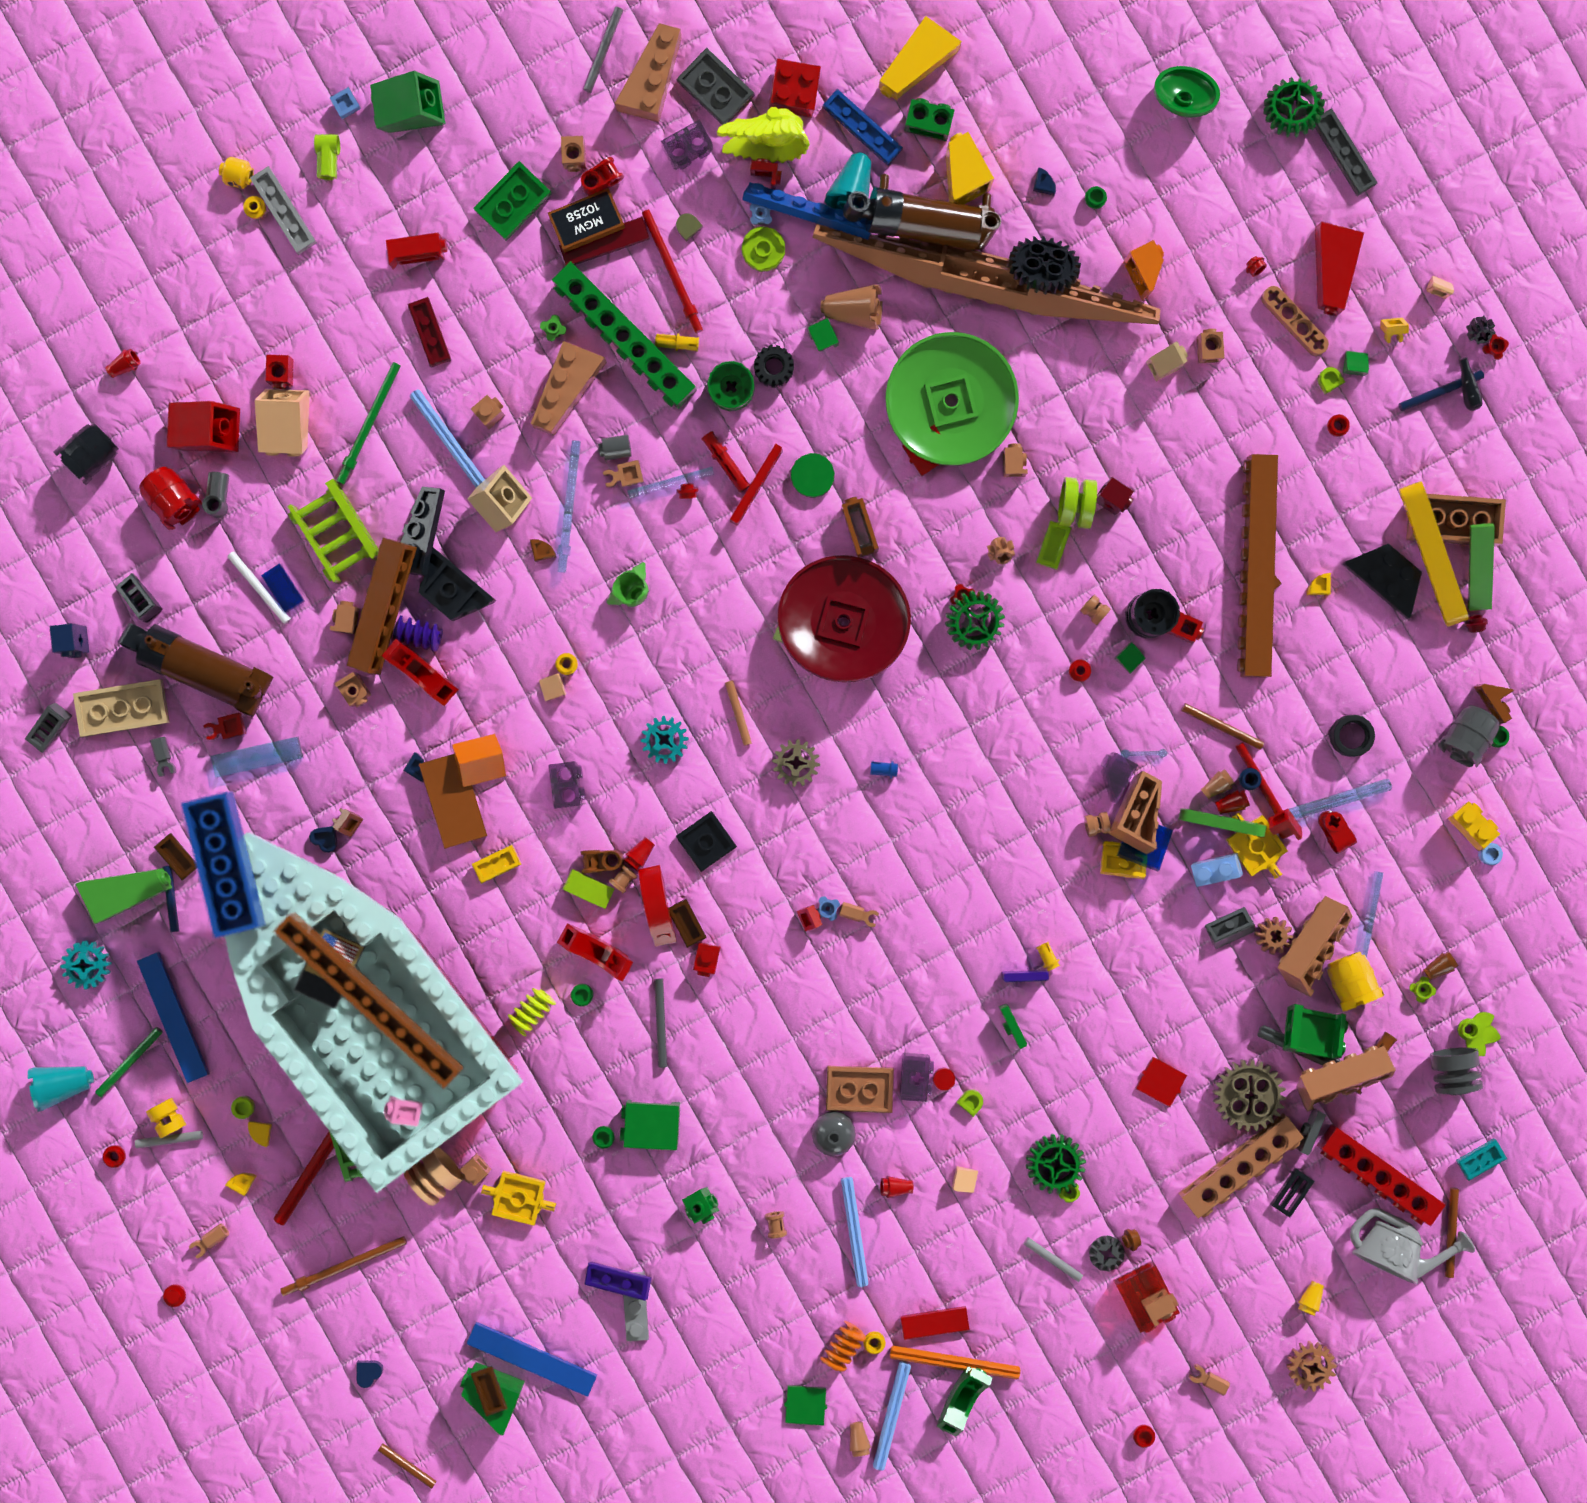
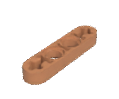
[1261,286,1329,356]

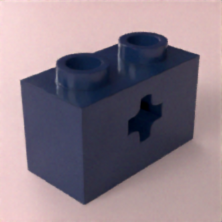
[49,623,89,658]

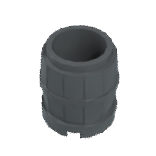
[1438,705,1500,768]

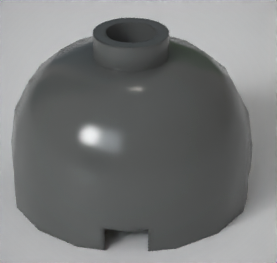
[812,1111,856,1157]

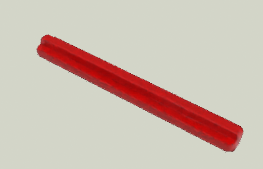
[274,1132,334,1226]

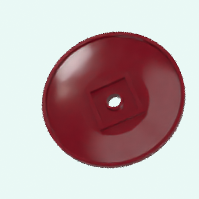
[778,555,911,683]

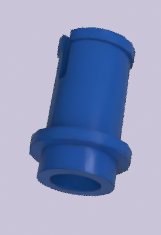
[870,761,898,778]

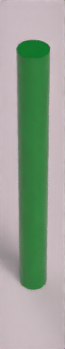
[95,1027,163,1097]

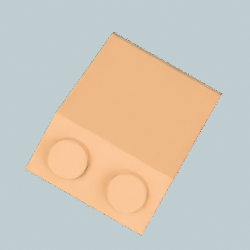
[255,389,310,457]

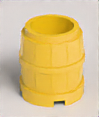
[1327,951,1384,1012]

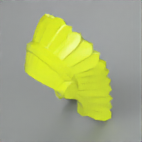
[717,107,810,163]

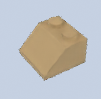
[467,465,532,532]

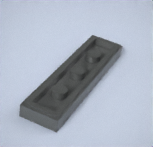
[1315,108,1378,196]

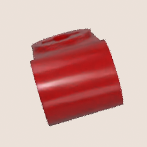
[581,157,624,196]
[1318,811,1357,854]

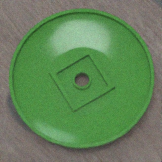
[885,332,1019,466]

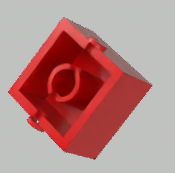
[769,58,821,118]

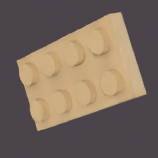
[73,679,170,737]

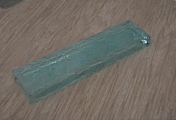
[211,737,303,777]

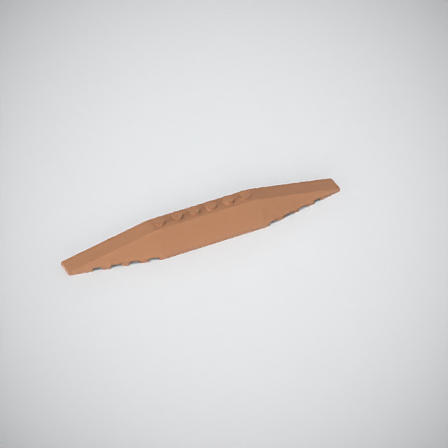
[812,224,1160,325]

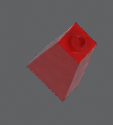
[1315,221,1364,316]

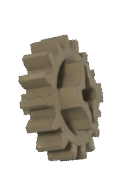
[772,739,820,787]

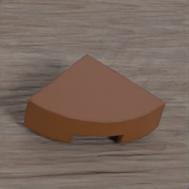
[530,539,557,562]

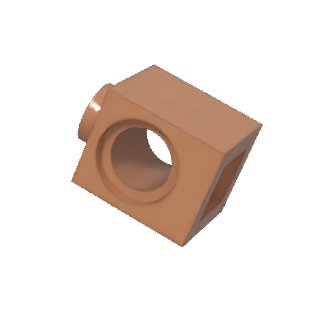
[561,136,586,172]
[1197,329,1225,364]

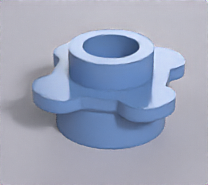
[817,896,840,921]

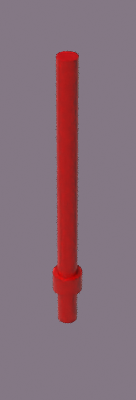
[642,210,703,334]

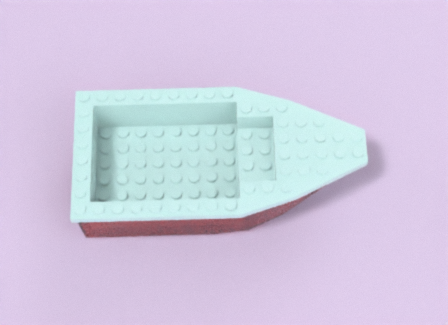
[225,832,523,1193]

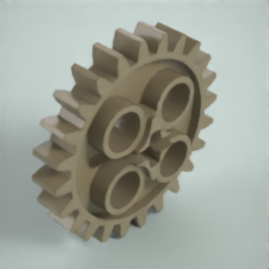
[1212,1059,1286,1132]

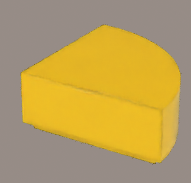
[1307,573,1331,595]
[248,1121,272,1147]
[225,1173,257,1196]

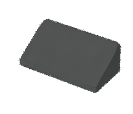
[1205,907,1255,949]

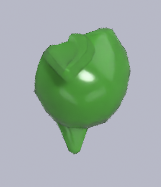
[606,562,649,607]

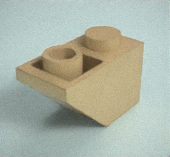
[1146,342,1188,381]

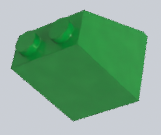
[370,71,446,133]
[460,1362,525,1436]

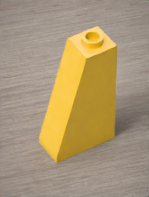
[878,16,962,100]

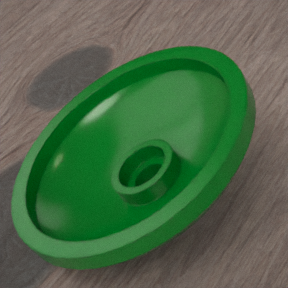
[1154,66,1220,118]

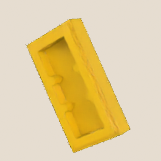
[472,845,522,884]

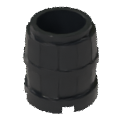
[54,422,119,485]

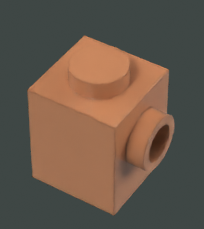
[471,394,505,429]

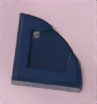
[1033,168,1056,196]
[403,752,425,782]

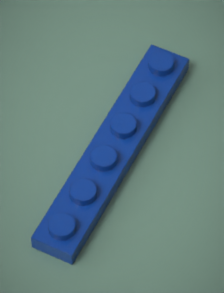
[742,182,871,240]

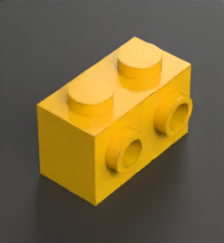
[1447,801,1500,851]

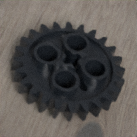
[1008,236,1081,294]

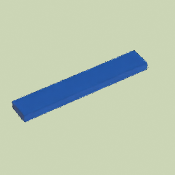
[137,952,210,1083]
[467,1322,598,1397]

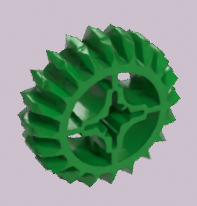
[1263,76,1325,138]
[945,590,1005,650]
[1026,1133,1086,1194]

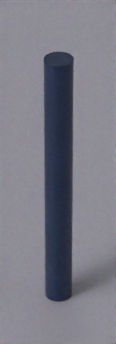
[1399,370,1484,411]

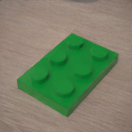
[473,161,552,241]

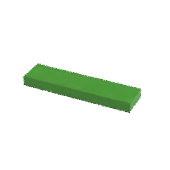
[1468,523,1495,611]

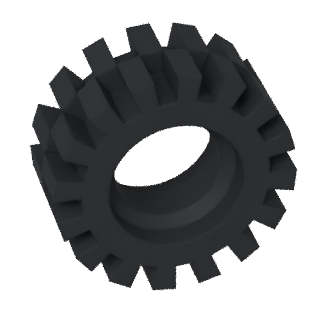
[754,345,794,388]

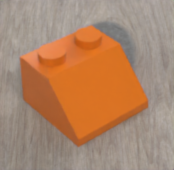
[1123,240,1164,301]

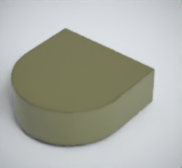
[676,213,703,242]

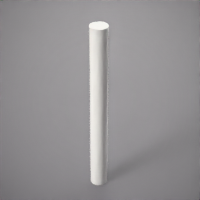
[227,551,291,624]

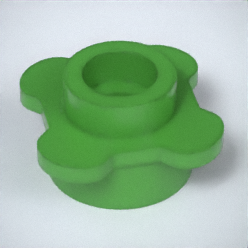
[540,315,566,341]

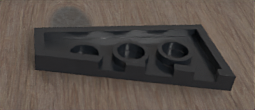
[401,487,445,576]

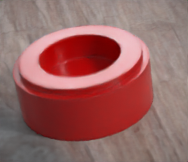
[933,1067,955,1091]

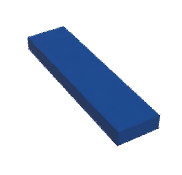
[823,89,903,166]

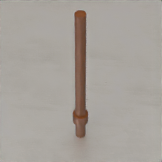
[280,1236,407,1296]

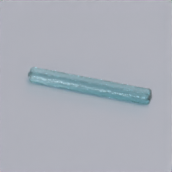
[1289,779,1392,819]

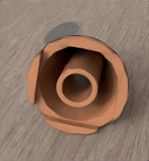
[821,285,883,330]

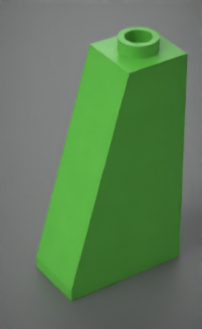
[76,868,172,924]

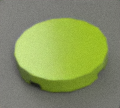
[742,226,785,271]

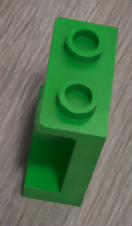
[1283,1004,1348,1060]
[620,1100,680,1150]

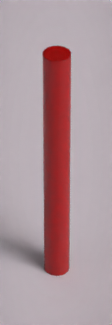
[1235,742,1283,814]

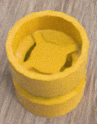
[146,1098,187,1139]

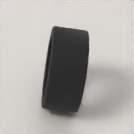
[1329,715,1375,757]

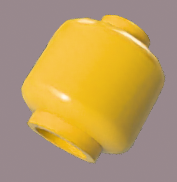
[219,157,254,189]

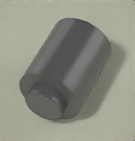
[598,435,632,461]

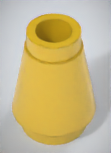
[1298,1281,1324,1316]

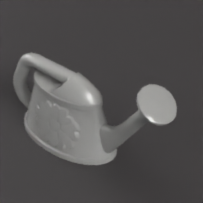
[1350,1208,1475,1284]

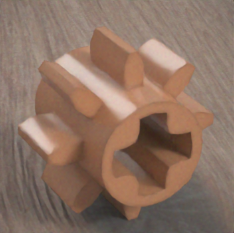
[987,537,1015,564]

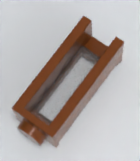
[841,497,879,558]

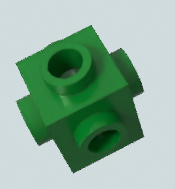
[682,1187,720,1224]

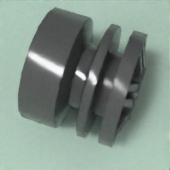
[1430,1048,1483,1095]

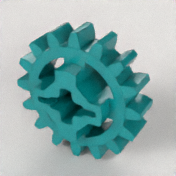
[641,716,689,764]
[60,941,112,990]

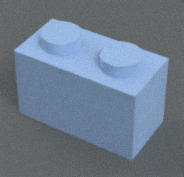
[1191,853,1243,887]

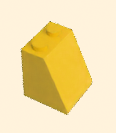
[945,132,994,205]

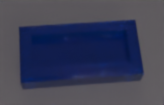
[261,563,305,613]

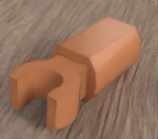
[839,902,879,927]
[189,1223,229,1258]
[1188,1364,1230,1396]

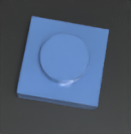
[330,87,361,119]

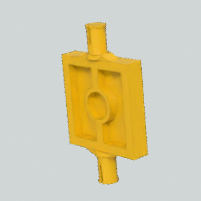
[1225,812,1288,879]
[481,1170,556,1226]

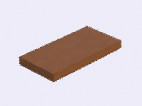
[419,754,487,849]

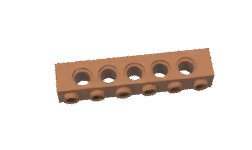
[1178,1113,1304,1219]

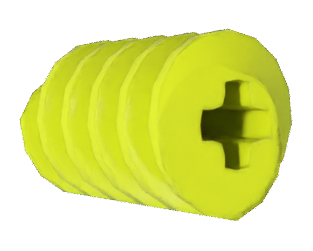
[507,988,556,1037]

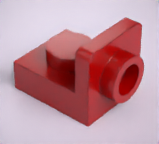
[693,942,721,977]

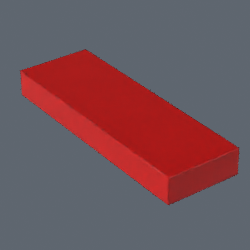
[901,1306,970,1340]

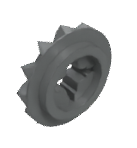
[1089,1236,1125,1272]

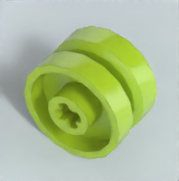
[1058,477,1097,529]

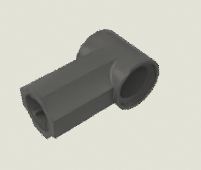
[202,472,229,518]

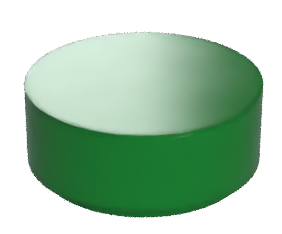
[571,984,594,1006]

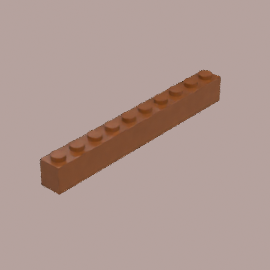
[1237,454,1278,678]
[273,912,464,1088]

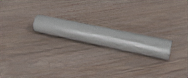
[135,1130,203,1149]
[1024,1237,1083,1282]

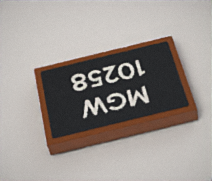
[548,188,625,253]

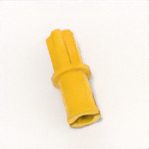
[655,333,699,352]

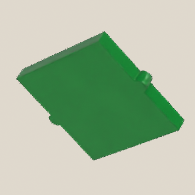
[784,1385,827,1425]

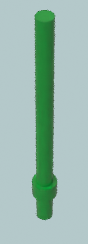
[336,362,401,485]

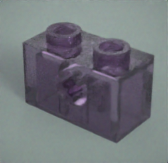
[899,1053,934,1102]

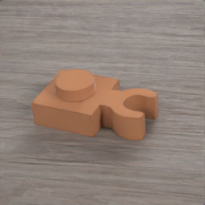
[603,460,644,488]

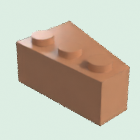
[1108,771,1162,854]

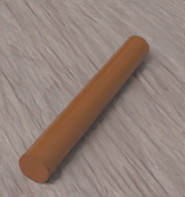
[377,1443,437,1489]

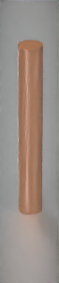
[725,680,752,746]

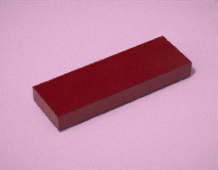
[407,297,452,368]

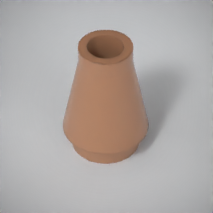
[1201,769,1235,800]
[849,1422,871,1457]

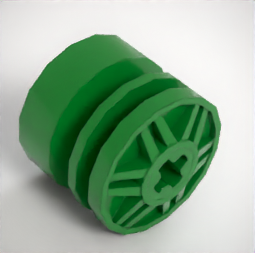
[708,361,755,411]

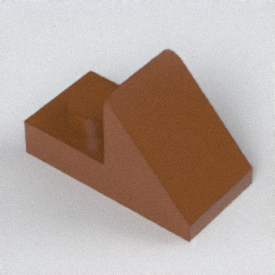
[1474,684,1514,724]

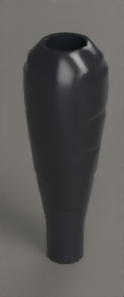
[1459,357,1483,411]

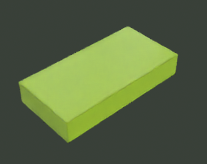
[1036,521,1072,570]

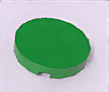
[791,453,835,498]

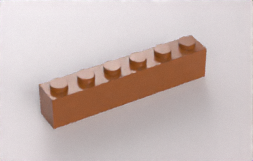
[347,538,417,675]

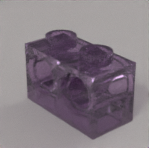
[661,120,713,170]
[548,761,586,809]

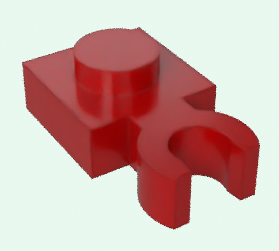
[203,712,246,740]

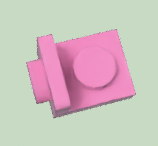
[384,1096,422,1126]

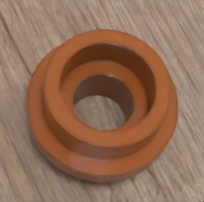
[1122,1229,1141,1251]

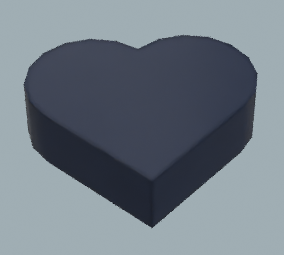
[309,826,337,853]
[356,1360,384,1388]

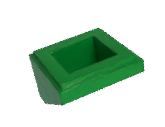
[1343,351,1369,376]
[1114,642,1146,674]

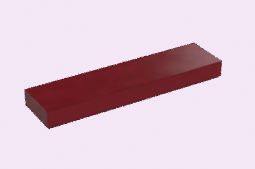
[559,217,650,265]

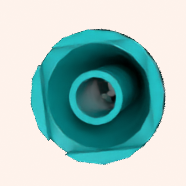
[825,152,871,210]
[28,1066,94,1112]

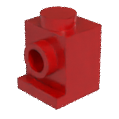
[1167,612,1204,643]

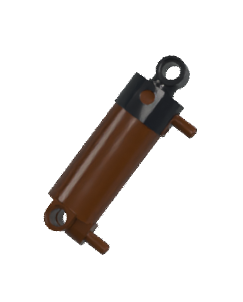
[843,174,1001,250]
[117,623,274,717]

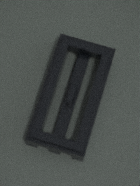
[1270,1168,1315,1218]

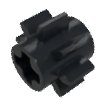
[1466,315,1496,344]

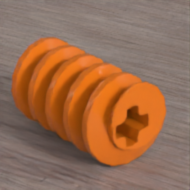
[820,1321,866,1372]

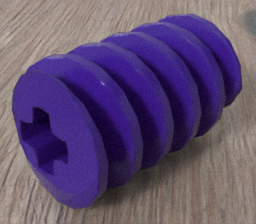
[393,615,443,652]

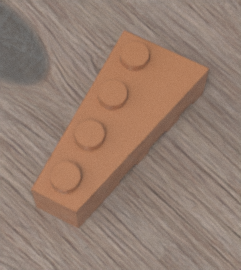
[615,23,682,122]
[530,341,607,436]
[1278,896,1353,997]
[1296,1046,1396,1112]

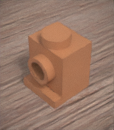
[1003,443,1028,477]
[330,601,360,634]
[334,672,371,708]
[460,1153,491,1186]
[1141,1289,1179,1326]

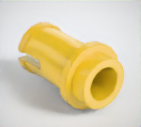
[1036,942,1060,971]

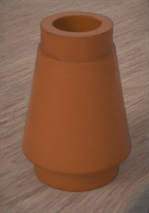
[1423,951,1458,981]

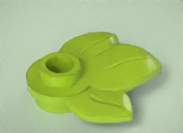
[1457,1012,1501,1056]

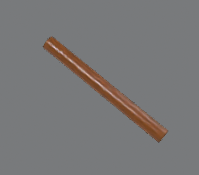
[1181,703,1264,750]
[1445,1188,1459,1278]

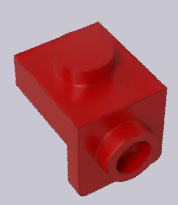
[750,158,782,190]

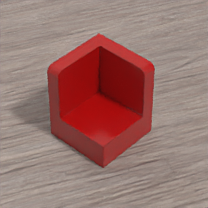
[1269,809,1302,840]

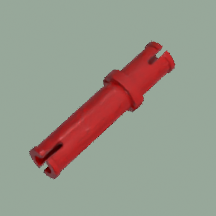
[701,431,751,493]

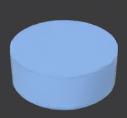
[1478,843,1503,865]

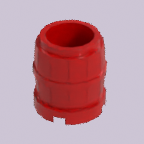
[139,467,202,530]

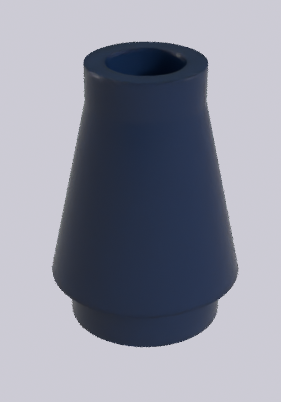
[1238,768,1262,790]

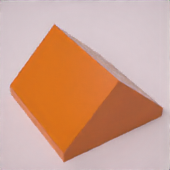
[452,734,506,787]

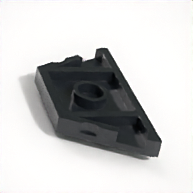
[1342,543,1422,619]
[418,547,496,621]

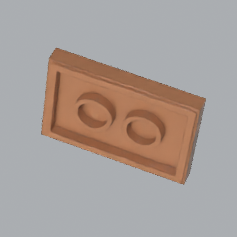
[826,1065,894,1113]

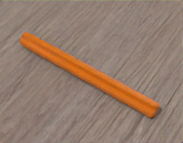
[890,1346,1021,1380]

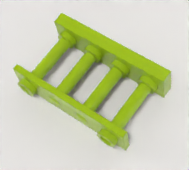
[287,479,379,584]

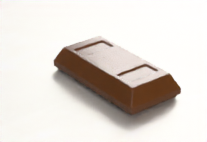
[154,833,197,881]
[669,899,707,948]
[471,1366,507,1416]

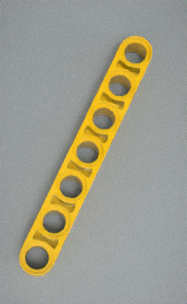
[1399,481,1469,627]

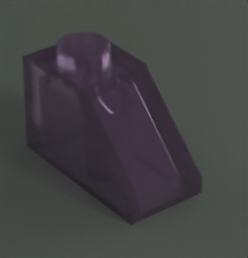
[1101,752,1138,804]

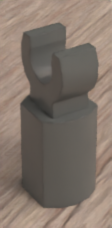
[150,737,176,777]

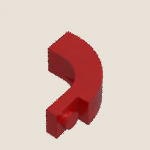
[382,639,459,706]
[638,865,677,947]
[557,923,633,981]

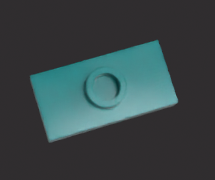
[1456,1138,1507,1181]

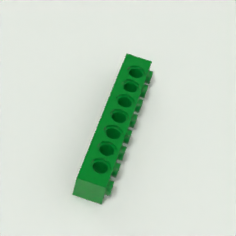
[552,261,697,409]

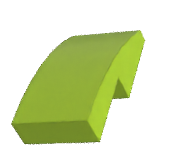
[562,869,615,909]

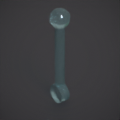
[1121,749,1167,758]

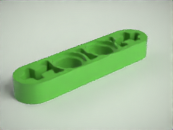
[1178,808,1267,837]

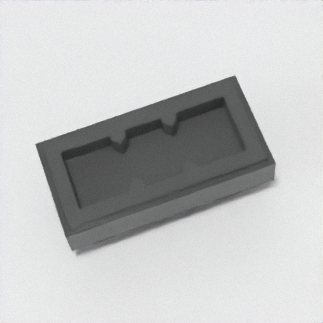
[1296,1108,1326,1155]

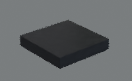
[676,811,737,872]

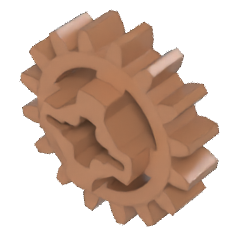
[1286,1341,1337,1392]

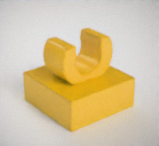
[1380,318,1409,343]

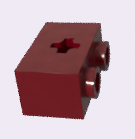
[1097,477,1134,515]

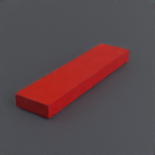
[730,443,783,525]

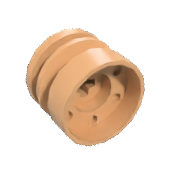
[404,1147,464,1206]

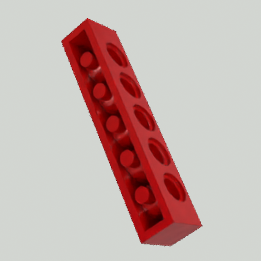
[1317,1124,1446,1227]

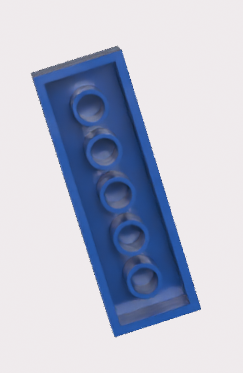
[181,792,266,938]

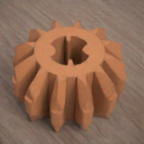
[1254,917,1293,955]

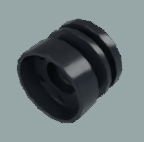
[1125,589,1180,639]

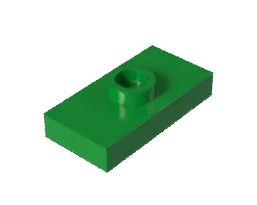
[999,1004,1027,1049]

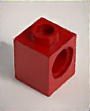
[265,355,294,389]

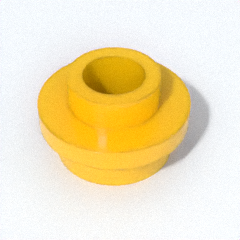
[243,196,266,219]
[555,653,578,675]
[863,1331,886,1354]

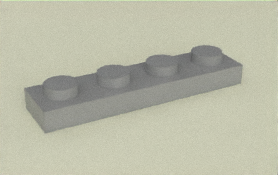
[250,166,317,255]

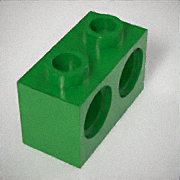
[904,98,955,142]

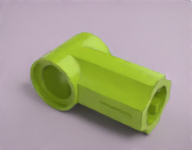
[314,134,340,180]

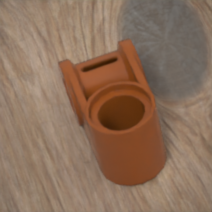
[580,850,624,873]

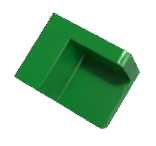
[807,318,839,351]

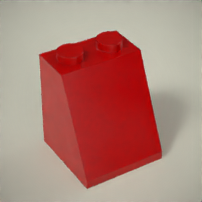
[167,401,240,452]

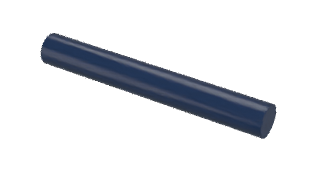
[162,866,179,932]

